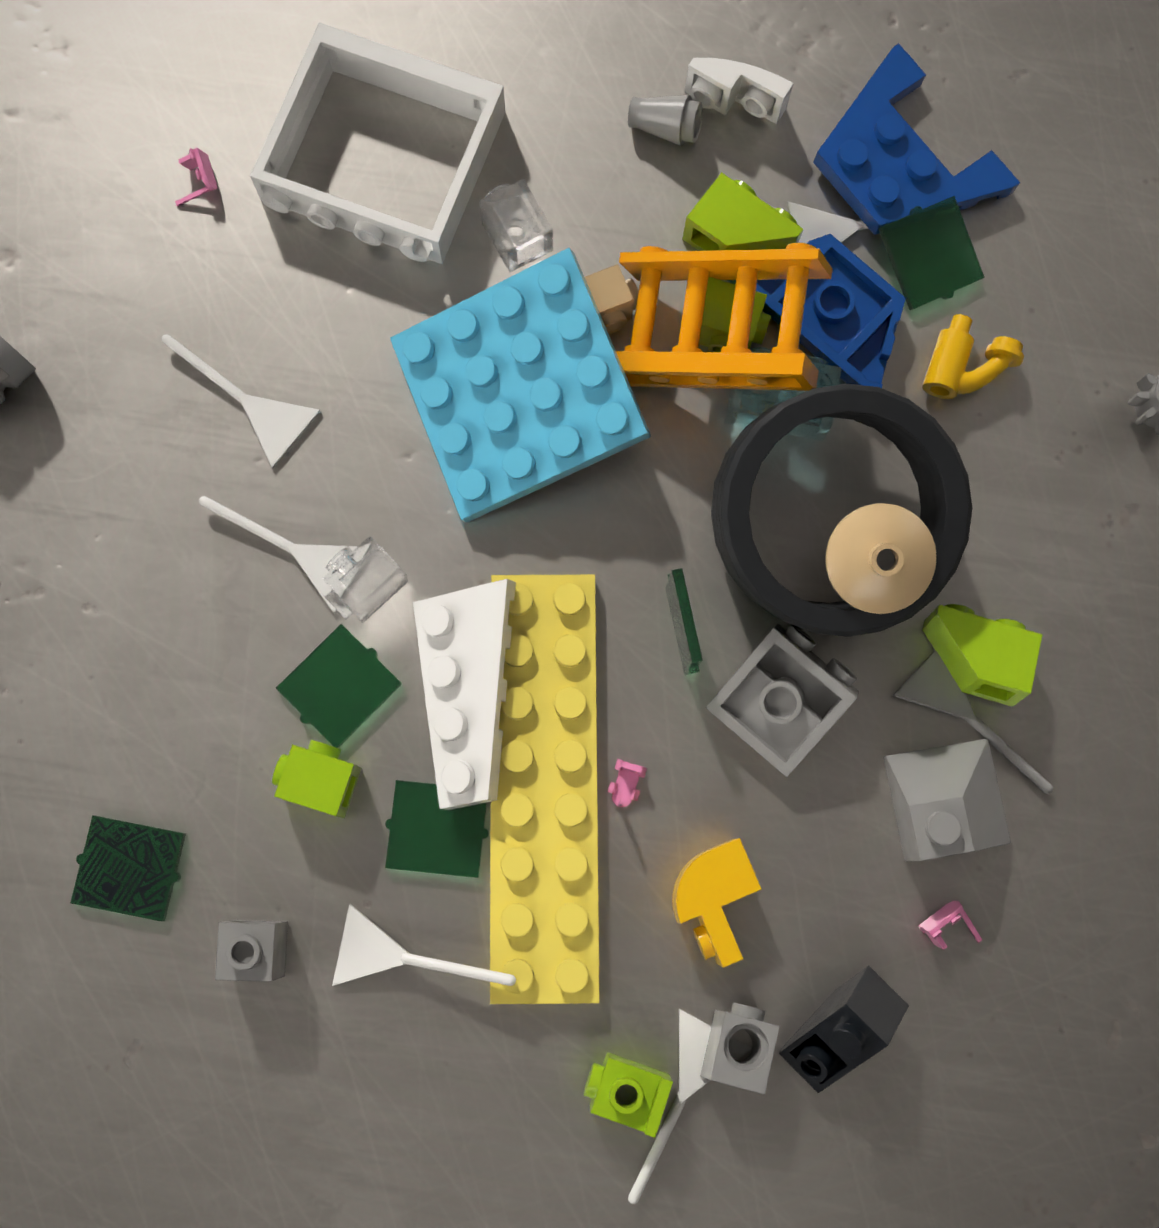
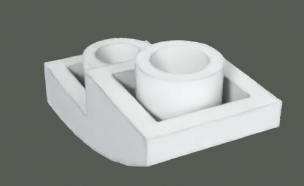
[684,58,794,124]

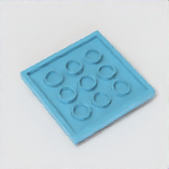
[390,247,652,522]

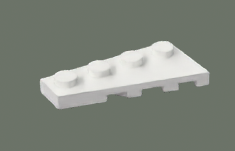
[413,579,516,810]

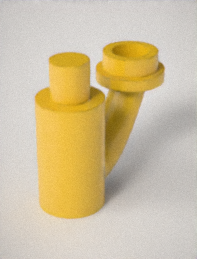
[922,314,1024,399]

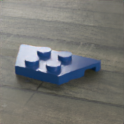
[727,234,906,388]

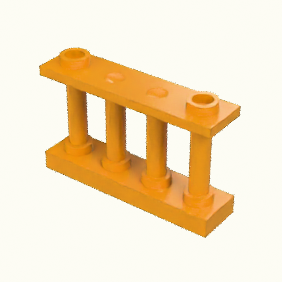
[616,243,832,391]

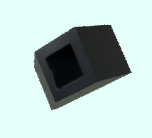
[779,965,909,1093]

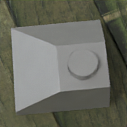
[883,739,1011,861]

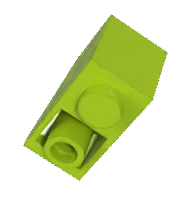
[682,172,803,251]
[922,604,1043,707]

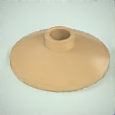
[825,503,936,614]

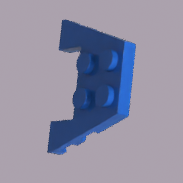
[813,43,1020,235]

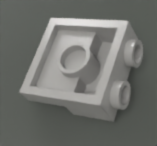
[706,624,859,777]

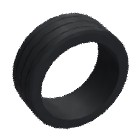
[711,384,973,637]

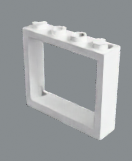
[250,22,505,264]

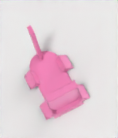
[175,148,217,207]
[607,759,647,807]
[919,901,982,950]

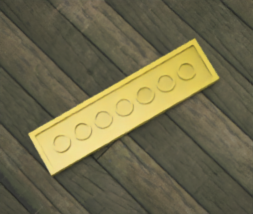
[490,574,599,1004]

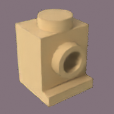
[585,264,639,334]

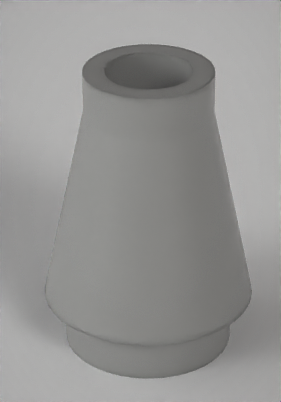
[628,95,703,146]

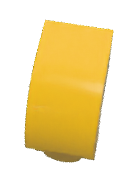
[672,838,762,968]

